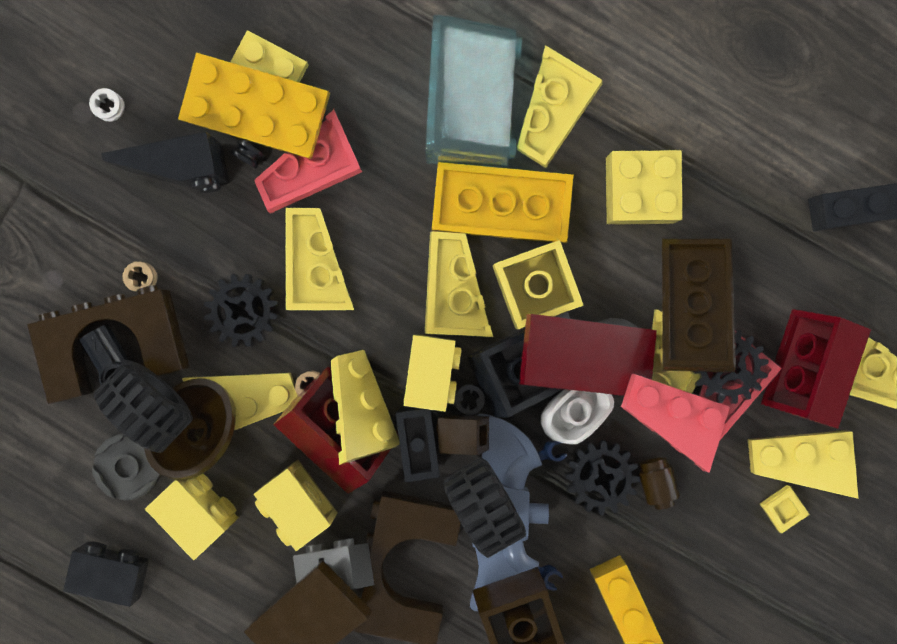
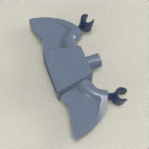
[470,413,567,611]

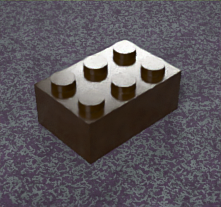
[472,567,565,644]

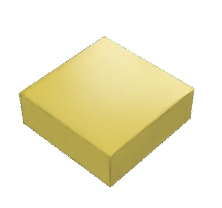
[760,485,810,533]

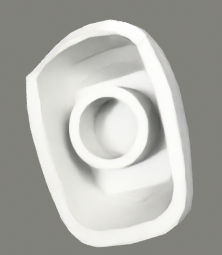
[540,389,614,444]

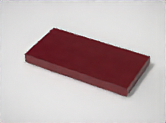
[519,314,657,396]

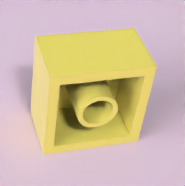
[606,150,682,224]
[493,240,584,329]
[403,334,461,412]
[253,460,338,551]
[145,474,239,560]

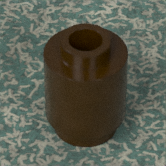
[639,457,680,510]

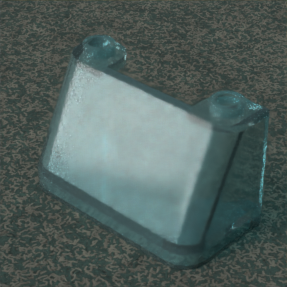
[426,15,522,168]

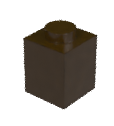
[434,414,489,455]

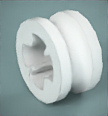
[89,88,125,122]

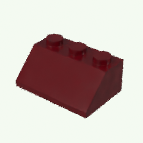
[761,309,871,429]
[273,366,399,494]

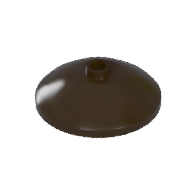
[144,378,236,480]

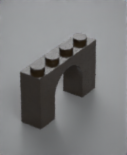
[27,285,190,404]
[355,491,461,644]

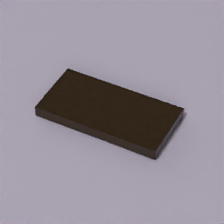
[662,239,736,372]
[244,561,373,644]

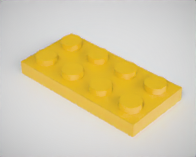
[178,53,330,159]
[432,162,573,243]

